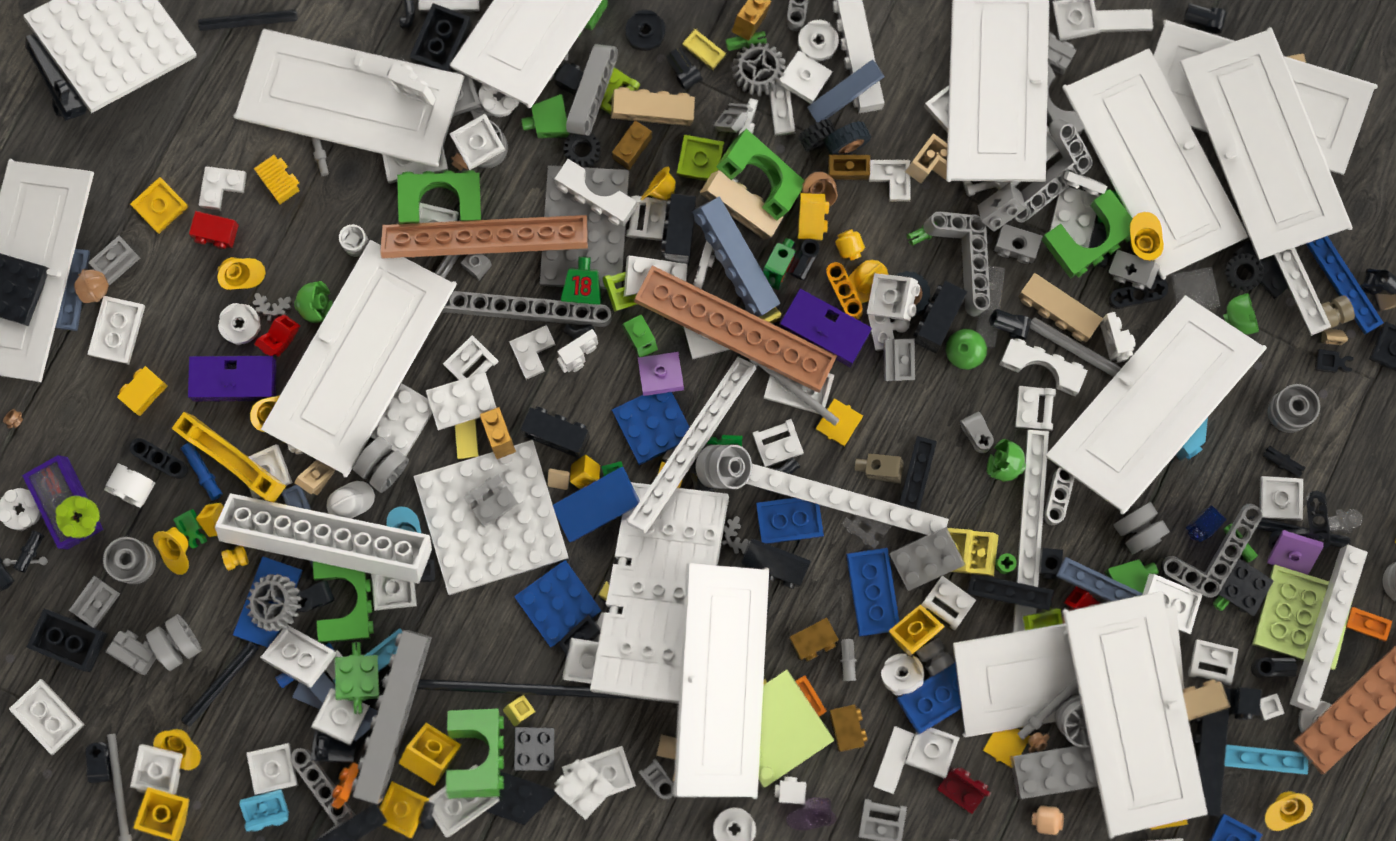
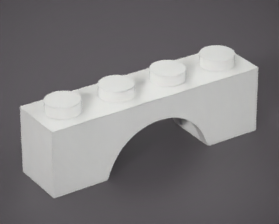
[555,159,637,226]
[999,338,1088,396]

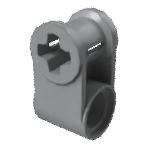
[960,411,994,453]
[639,759,674,799]

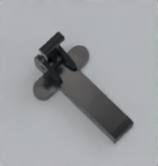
[25,34,87,121]

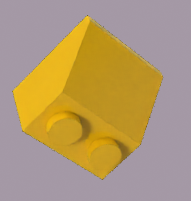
[889,604,944,656]
[399,723,461,786]
[133,787,189,841]

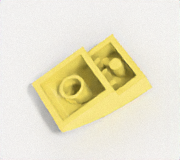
[947,528,999,576]

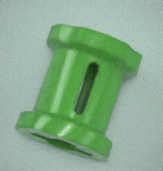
[995,553,1017,574]

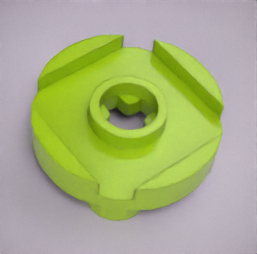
[56,496,100,538]

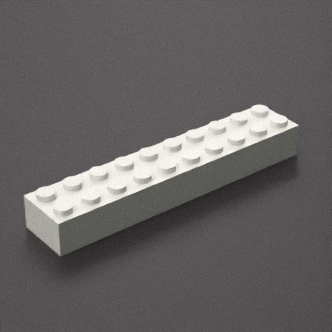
[215,493,432,584]

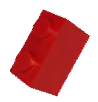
[189,211,239,249]

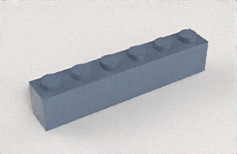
[692,196,781,317]

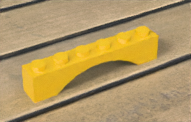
[171,412,286,502]

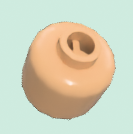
[1032,806,1064,835]

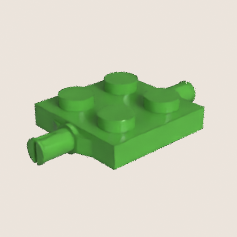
[335,642,379,714]

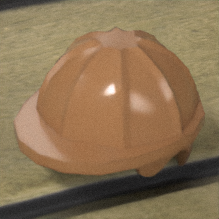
[802,171,838,207]
[74,269,109,303]

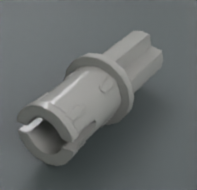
[840,639,857,681]

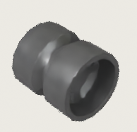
[916,637,954,677]

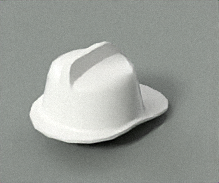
[326,481,375,519]

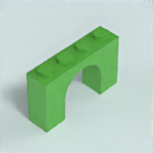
[716,129,804,221]
[397,170,481,224]
[1041,189,1133,279]
[313,561,374,643]
[446,709,504,799]

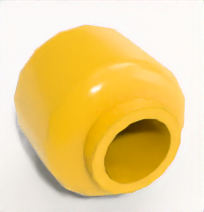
[835,229,865,261]

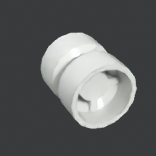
[339,224,369,257]

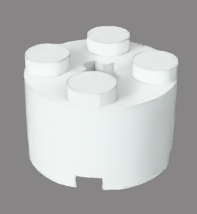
[104,464,155,508]

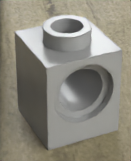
[461,254,492,281]

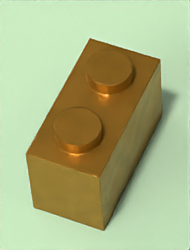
[731,0,771,41]
[612,120,652,170]
[828,155,870,180]
[480,407,516,459]
[789,618,839,661]
[829,705,867,752]

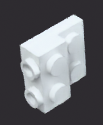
[387,63,436,106]
[867,273,920,321]
[1100,312,1135,363]
[557,329,598,373]
[130,744,183,794]
[554,759,615,820]

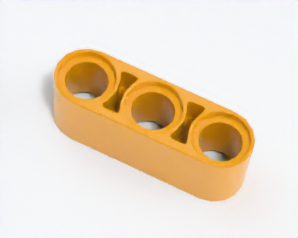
[826,262,863,319]

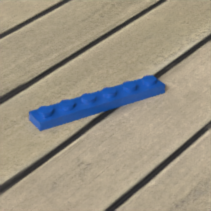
[1306,236,1384,335]

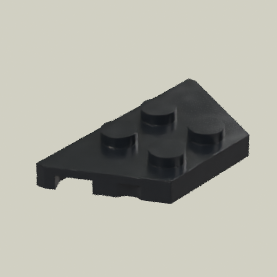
[480,764,557,825]

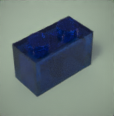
[1185,505,1227,542]

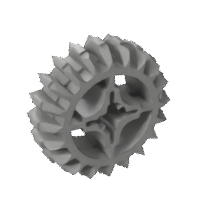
[732,42,786,97]
[246,574,302,631]

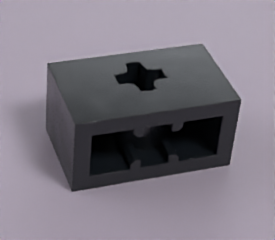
[1229,687,1262,720]

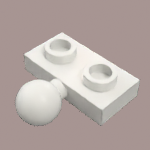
[868,314,910,351]

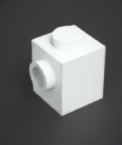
[775,777,806,804]

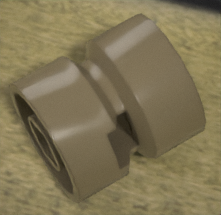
[1321,295,1355,330]

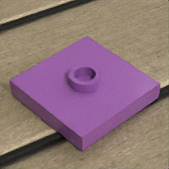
[638,352,684,396]
[1267,530,1323,575]

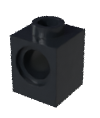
[1039,548,1063,580]

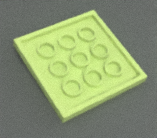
[1252,565,1353,670]
[758,670,834,788]

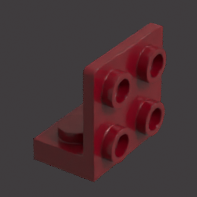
[937,767,991,814]

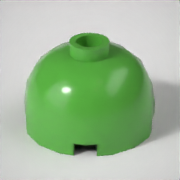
[294,281,333,323]
[1223,293,1259,335]
[946,329,987,370]
[987,439,1026,482]

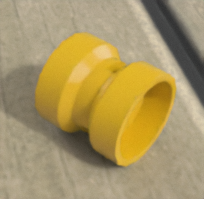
[221,545,249,571]

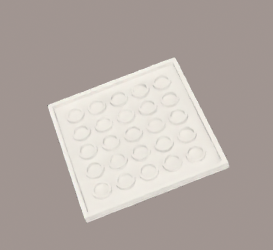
[23,0,196,113]
[414,440,569,595]

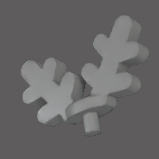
[253,293,291,321]
[722,516,748,554]

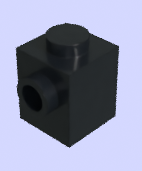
[554,62,584,96]

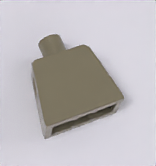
[855,454,904,484]

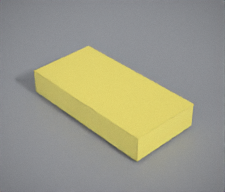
[682,29,726,70]
[455,419,479,459]

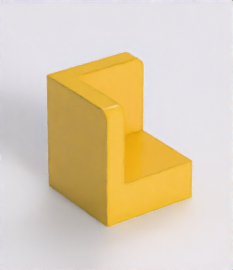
[570,454,600,490]
[196,503,224,537]

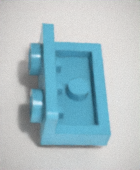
[240,789,289,831]

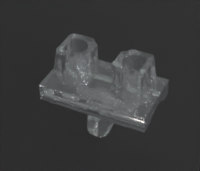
[1329,509,1363,534]

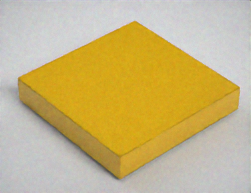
[130,177,189,234]
[380,782,430,838]

